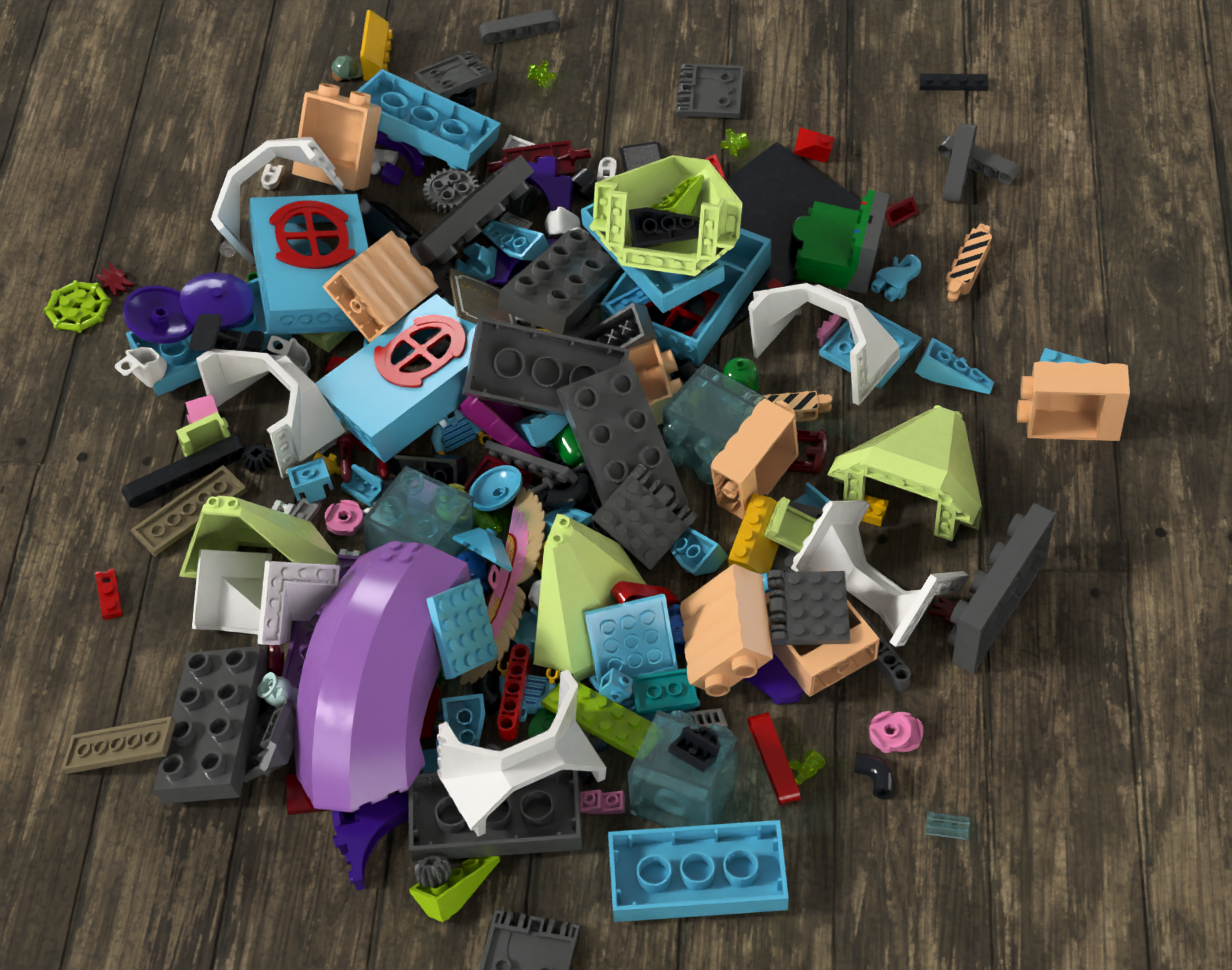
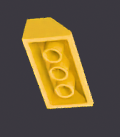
[360,10,393,81]
[728,493,780,574]

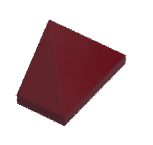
[885,196,919,227]

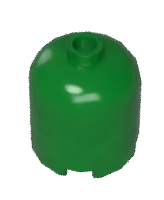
[722,357,759,403]
[551,424,585,469]

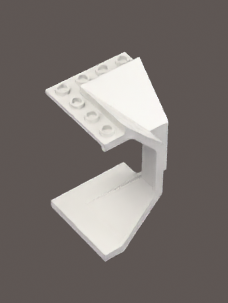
[211,137,346,266]
[748,283,900,405]
[196,349,346,479]
[791,500,970,647]
[192,549,340,645]
[437,669,606,836]

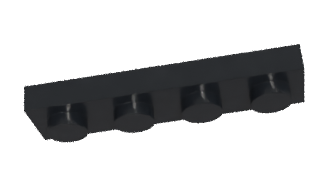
[919,73,988,91]

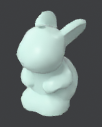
[257,672,299,710]

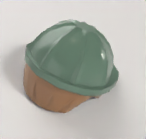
[331,55,363,82]

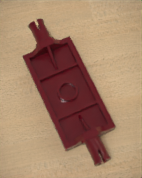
[487,140,591,182]

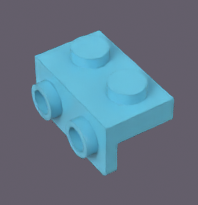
[340,464,384,507]

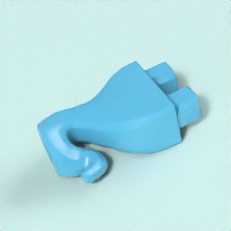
[871,254,921,302]

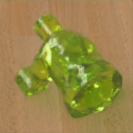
[527,60,555,87]
[720,129,750,156]
[471,509,504,533]
[789,750,826,785]

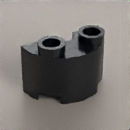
[450,87,477,107]
[571,168,597,202]

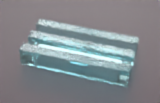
[925,812,970,840]

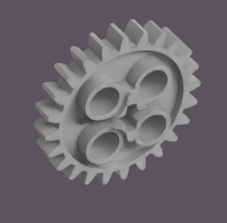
[423,167,479,214]

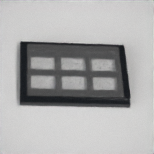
[619,142,664,172]

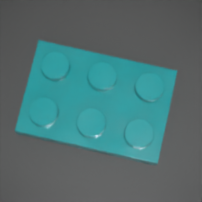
[631,668,698,715]

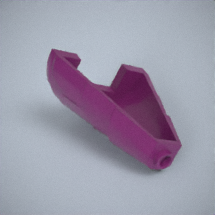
[457,396,547,459]

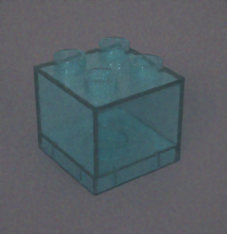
[663,363,767,485]
[364,466,474,557]
[628,710,737,828]

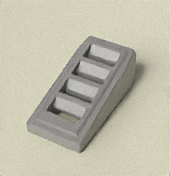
[682,708,728,731]

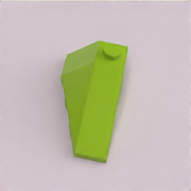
[649,175,705,215]
[409,856,500,922]

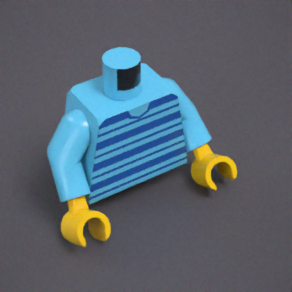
[431,408,491,455]
[497,662,560,722]

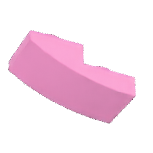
[817,314,842,347]
[580,789,625,814]

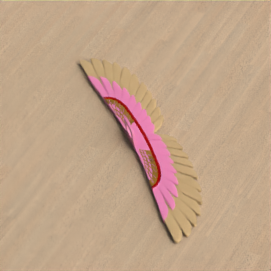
[460,487,546,685]

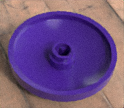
[180,272,254,330]
[123,285,195,344]

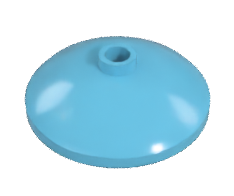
[469,465,523,511]

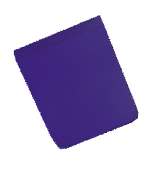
[381,162,404,185]
[332,810,358,830]

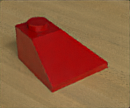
[793,127,834,163]

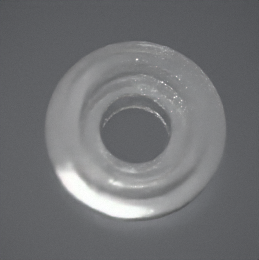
[219,241,237,257]

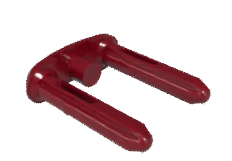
[787,429,827,476]
[337,433,390,484]

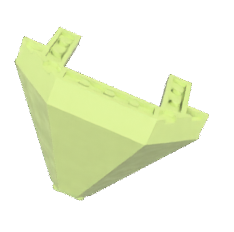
[589,155,742,276]
[827,405,982,541]
[179,496,342,578]
[533,514,646,683]

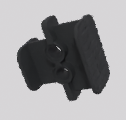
[189,314,264,353]

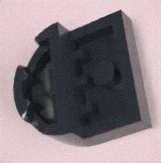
[668,725,721,773]

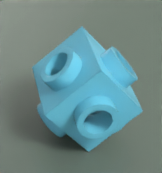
[599,668,633,704]

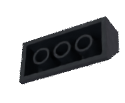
[359,199,423,247]

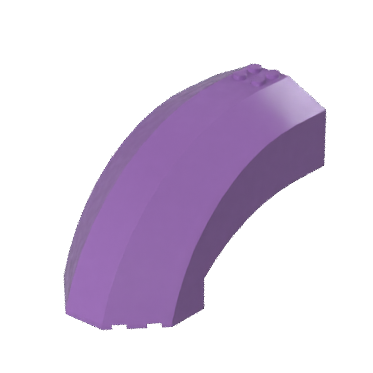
[294,541,471,812]

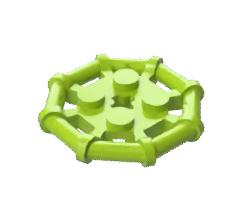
[44,280,111,333]

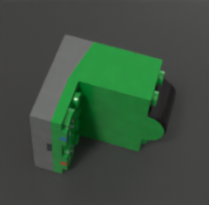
[788,189,890,294]

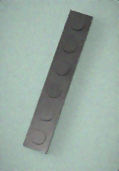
[483,440,578,484]

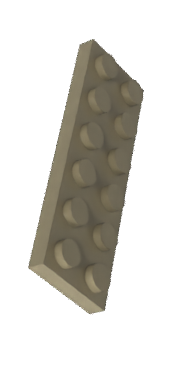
[131,465,247,557]
[61,716,176,774]

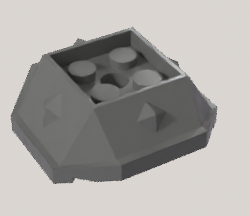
[244,698,296,783]

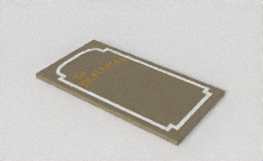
[448,268,517,325]

